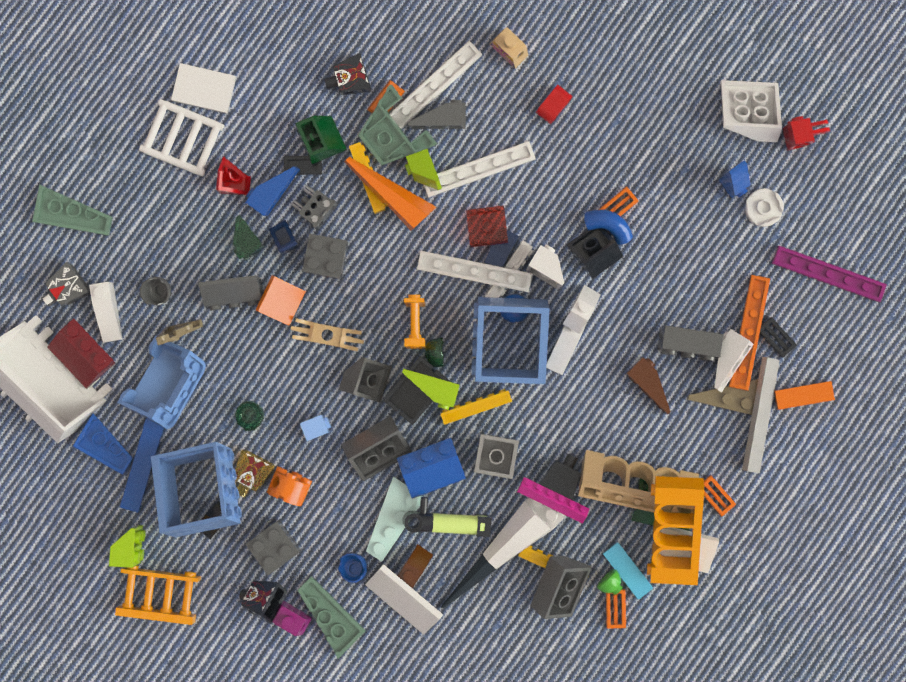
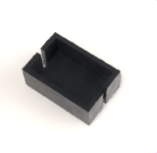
[383,356,450,425]

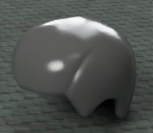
[139,277,172,306]

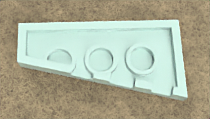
[366,476,424,562]

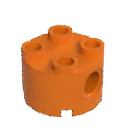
[267,466,312,506]

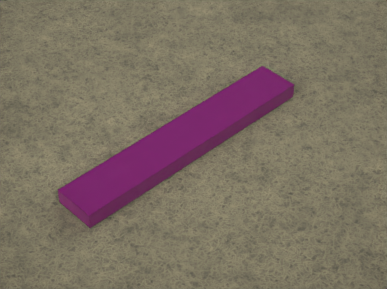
[771,246,887,303]

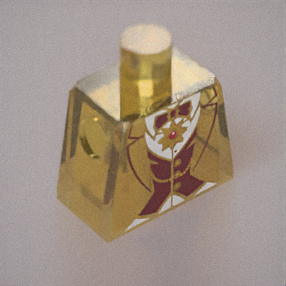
[235,449,277,498]

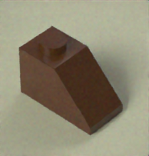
[397,544,433,588]

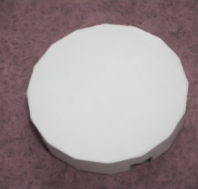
[745,188,784,227]

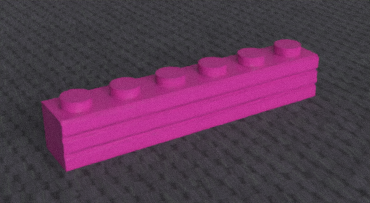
[517,477,590,524]

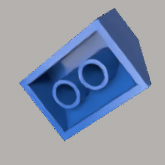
[397,438,466,499]

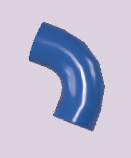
[584,210,633,245]

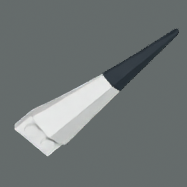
[441,498,566,608]

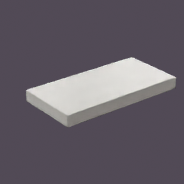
[365,565,443,634]

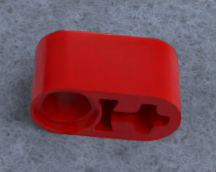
[536,85,573,125]

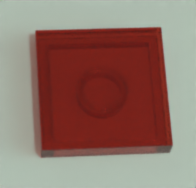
[466,205,508,247]

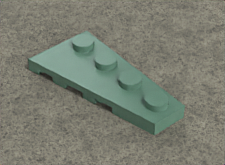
[32,184,113,236]
[298,576,366,659]

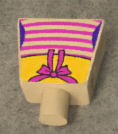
[490,27,528,69]

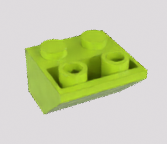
[109,525,146,568]

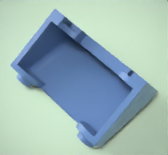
[117,335,206,429]

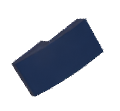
[484,228,519,267]

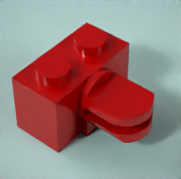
[782,116,830,151]

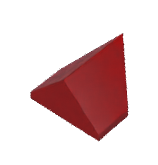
[216,156,251,196]

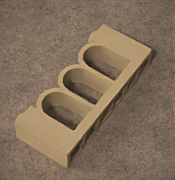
[578,450,699,514]

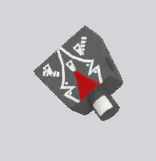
[42,262,90,307]

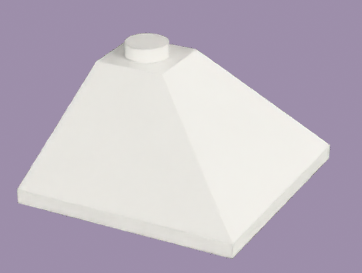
[721,80,782,142]

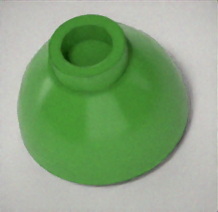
[597,569,623,595]

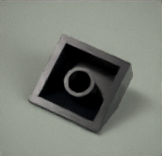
[567,228,624,279]

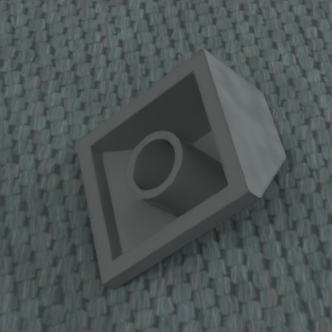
[339,357,392,403]

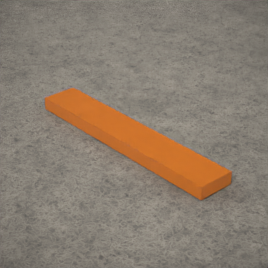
[729,275,770,391]

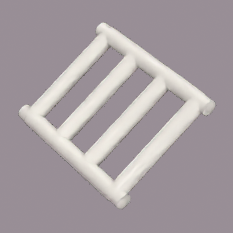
[139,99,224,176]

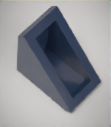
[269,220,300,255]

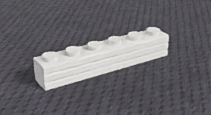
[485,241,533,298]

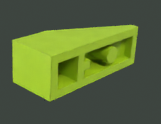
[402,369,460,410]

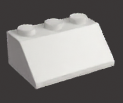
[526,245,564,290]

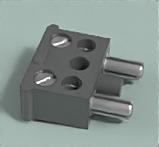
[291,185,337,230]

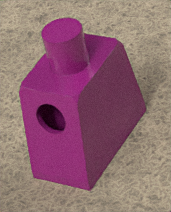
[272,600,313,636]

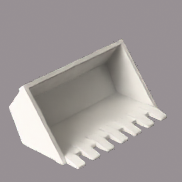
[0,316,112,443]

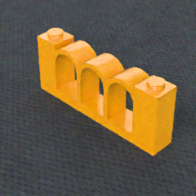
[647,476,704,585]

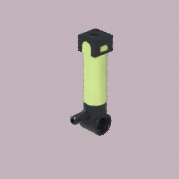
[402,497,492,537]

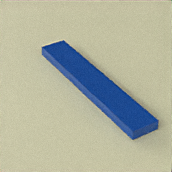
[120,419,164,513]

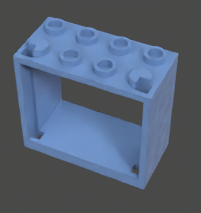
[471,297,550,384]
[151,442,242,538]

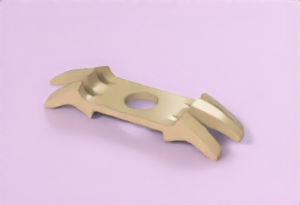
[291,318,364,351]

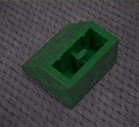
[295,116,347,164]

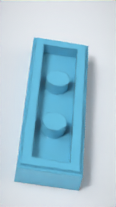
[602,542,653,600]

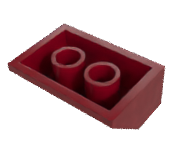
[47,318,115,389]

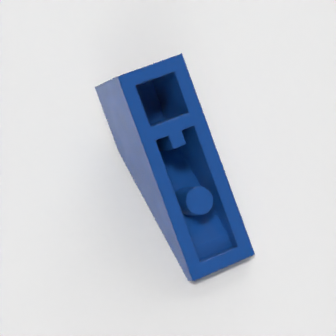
[719,160,751,198]
[245,167,300,216]

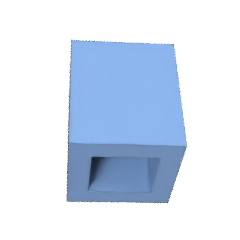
[300,415,331,441]

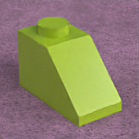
[405,149,442,190]

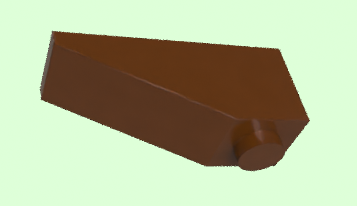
[625,357,671,414]

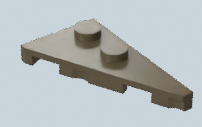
[156,319,203,345]
[687,379,758,415]

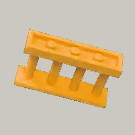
[404,295,426,349]
[115,565,201,625]

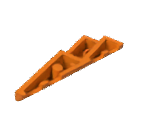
[344,157,436,231]

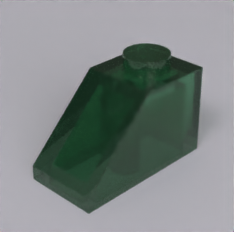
[233,215,264,261]

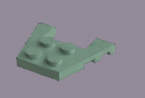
[358,85,438,165]

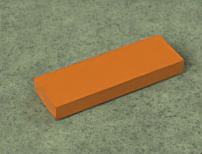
[774,381,835,410]

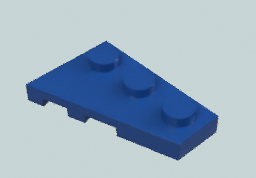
[73,413,134,475]

